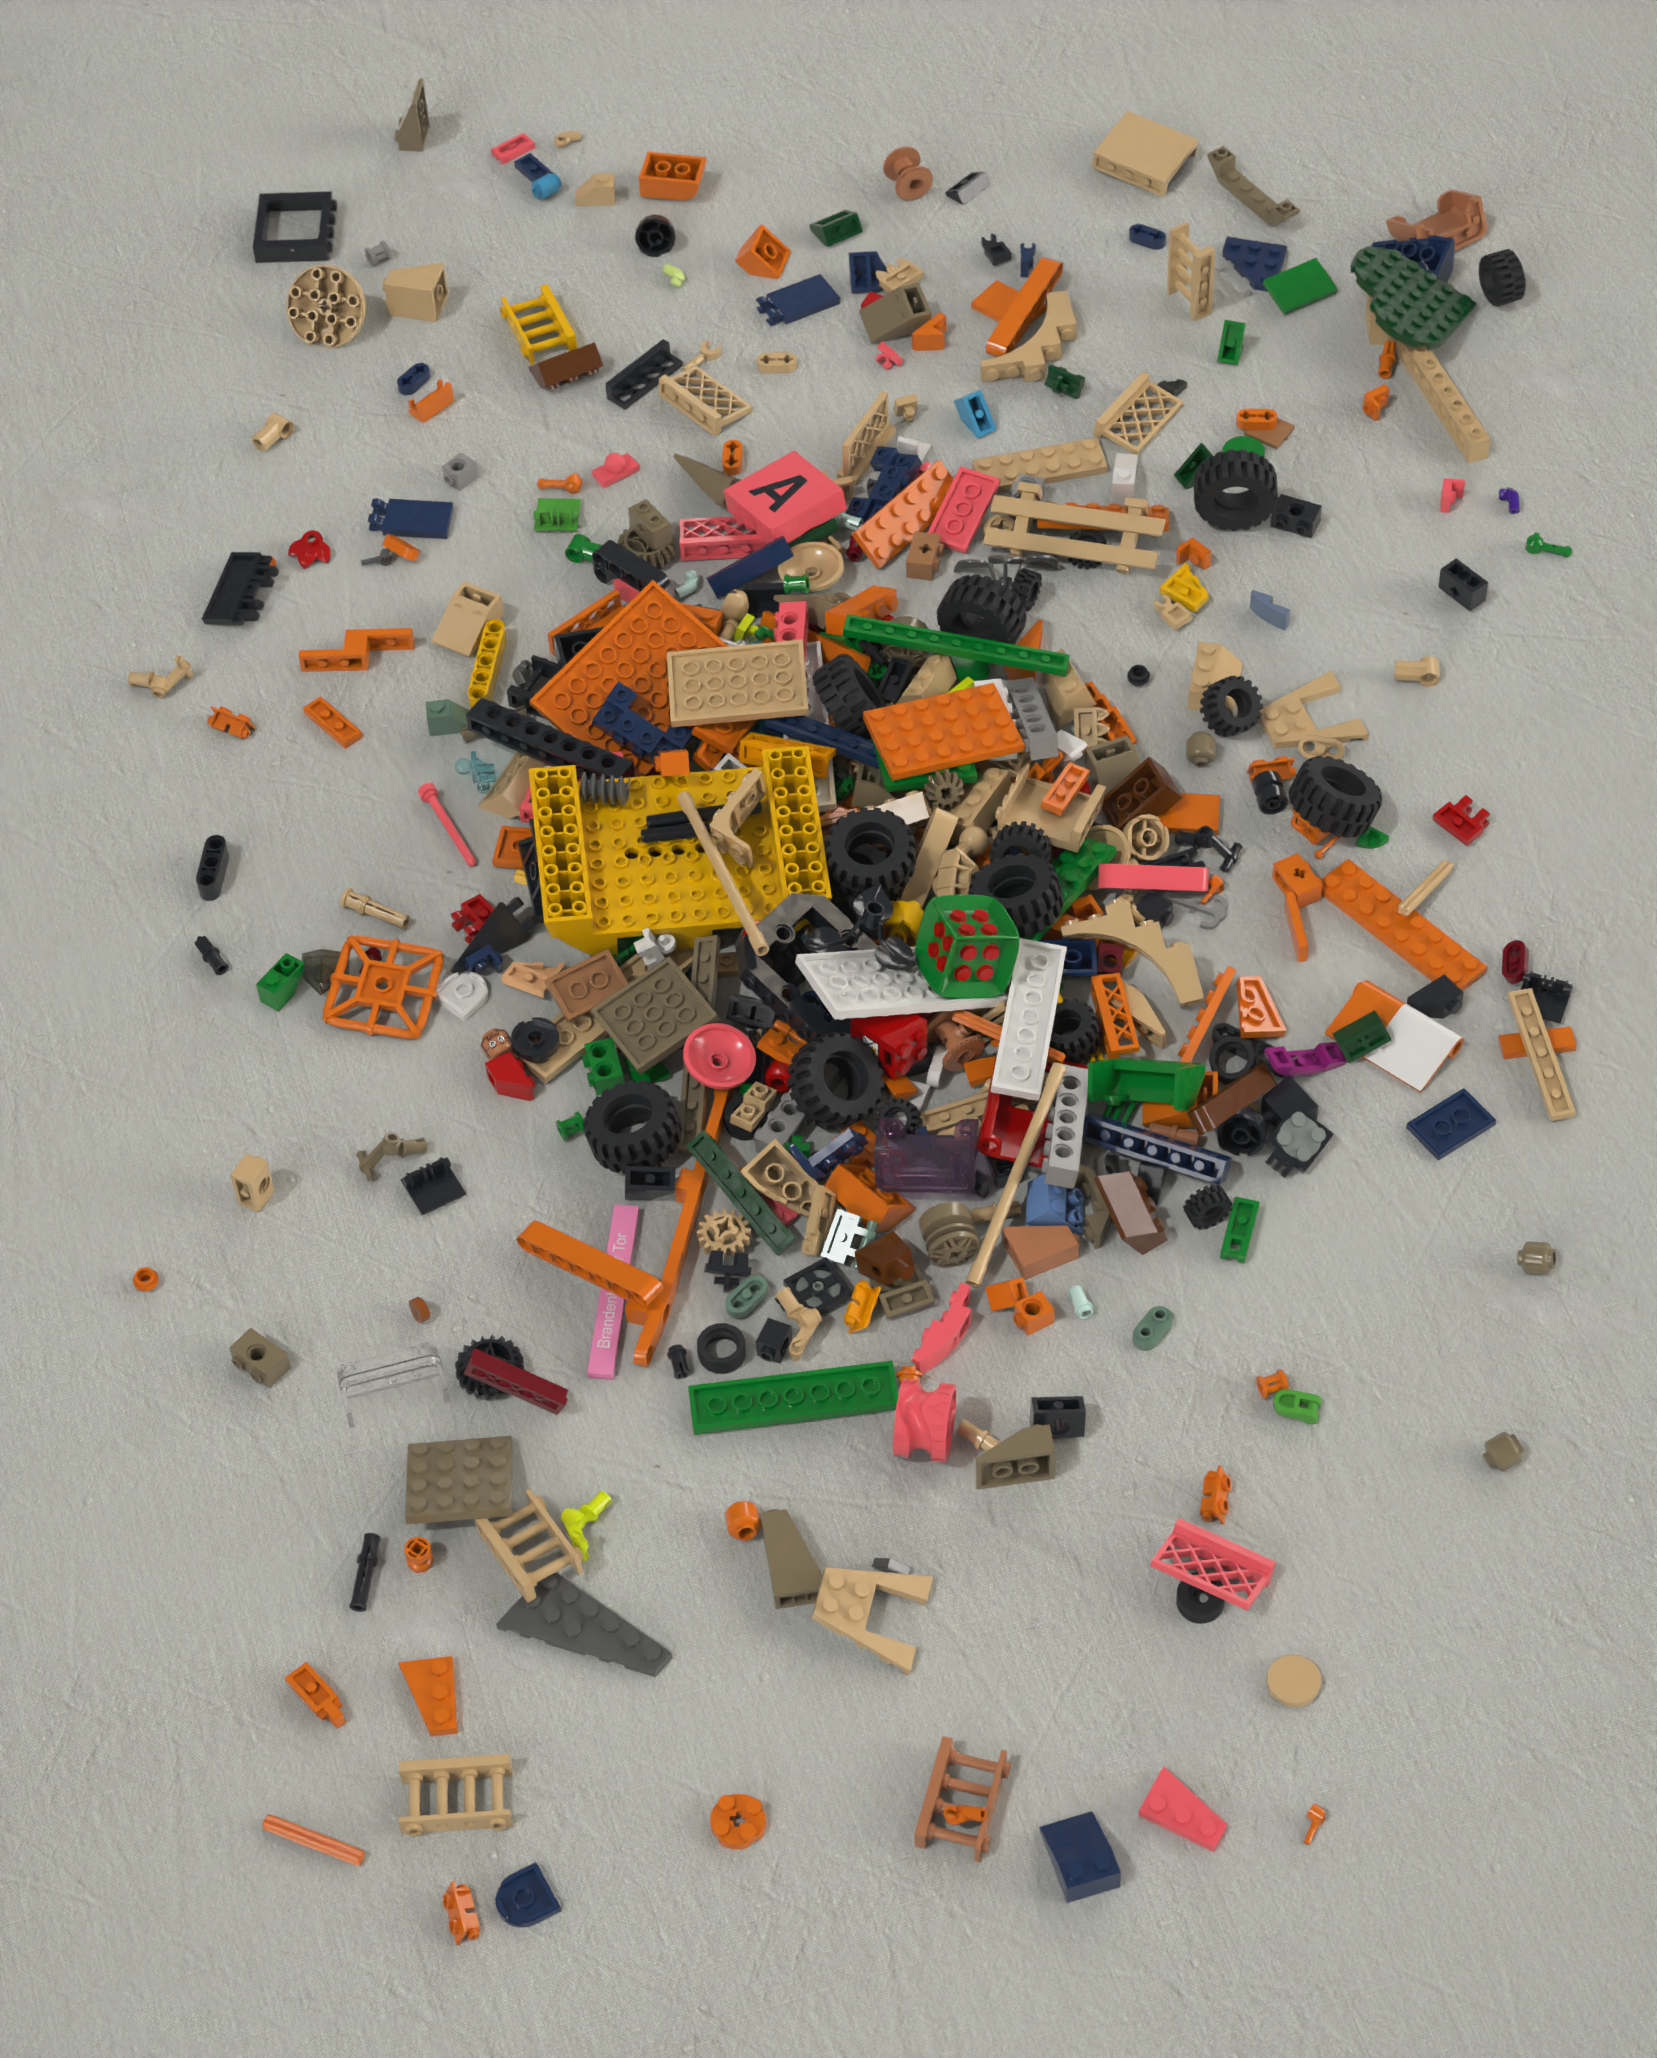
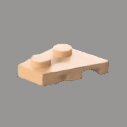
[502,962,566,998]

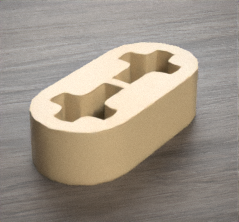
[757,352,797,374]

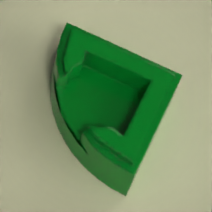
[1356,826,1389,849]

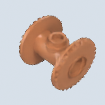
[883,146,933,201]
[927,1010,985,1072]

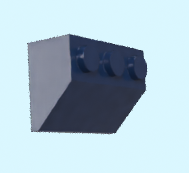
[1039,939,1097,977]

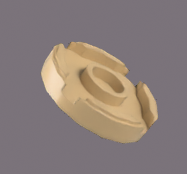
[1267,1655,1321,1708]

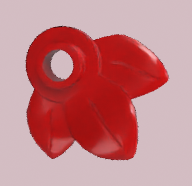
[288,530,331,569]

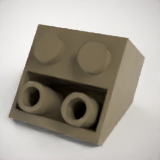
[1085,735,1140,795]

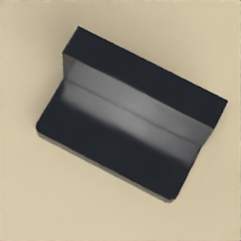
[743,583,785,618]

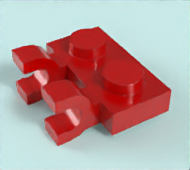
[1433,795,1490,846]
[451,894,494,944]

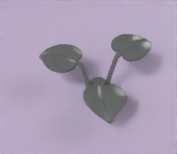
[954,555,1058,589]

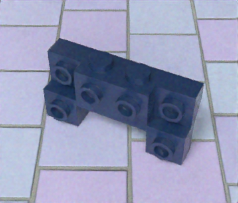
[845,446,922,524]
[592,681,694,766]

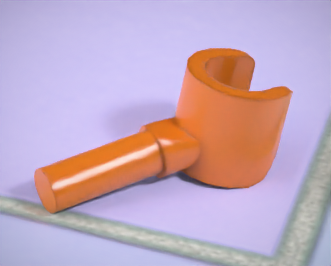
[1200,875,1224,905]
[1304,1804,1325,1845]

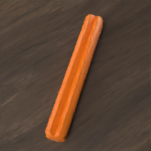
[262,1814,365,1866]

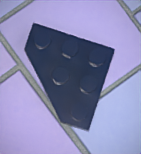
[1222,236,1287,292]

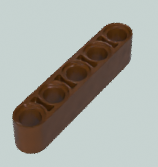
[1187,1063,1277,1136]

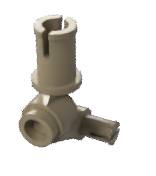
[356,1132,427,1182]

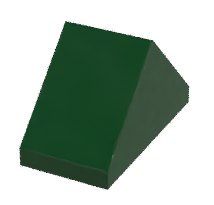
[1174,443,1214,489]

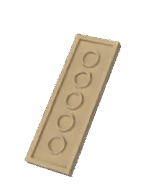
[972,437,1108,493]

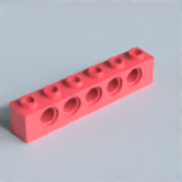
[774,601,809,667]

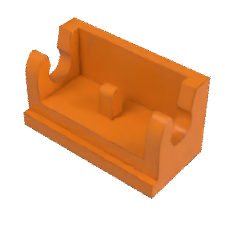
[408,379,454,423]

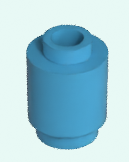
[531,173,562,200]

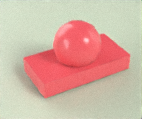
[592,452,640,488]

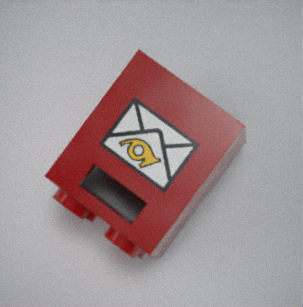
[850,1013,928,1081]

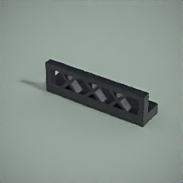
[605,339,683,410]

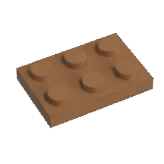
[544,949,628,1023]

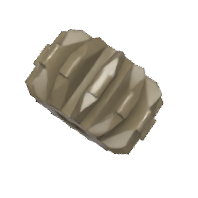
[924,768,964,809]

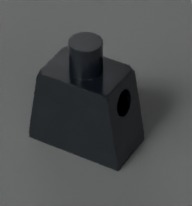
[1261,1075,1318,1128]

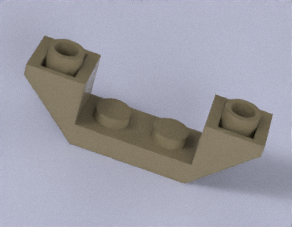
[1075,1164,1113,1250]

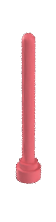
[418,783,476,866]

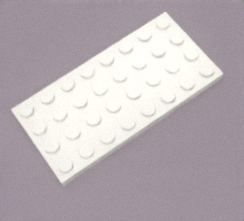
[795,947,1008,1020]

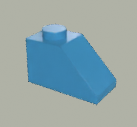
[953,390,997,438]

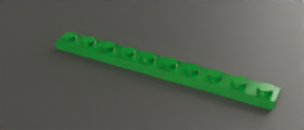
[843,614,1070,677]

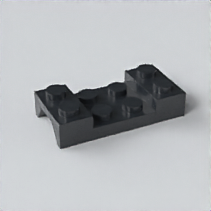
[518,819,544,923]

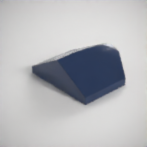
[849,251,887,293]

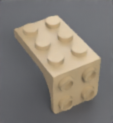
[709,768,767,868]

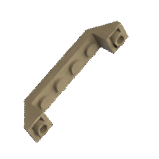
[1207,146,1300,226]

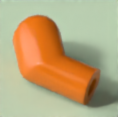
[943,1805,987,1825]

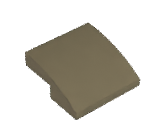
[869,1262,935,1319]

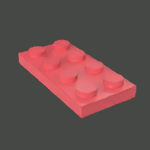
[928,466,1001,554]

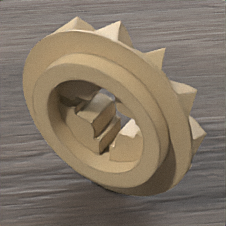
[983,515,1015,535]

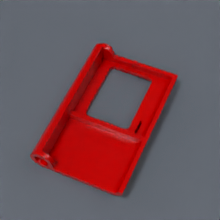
[977,1046,1088,1168]

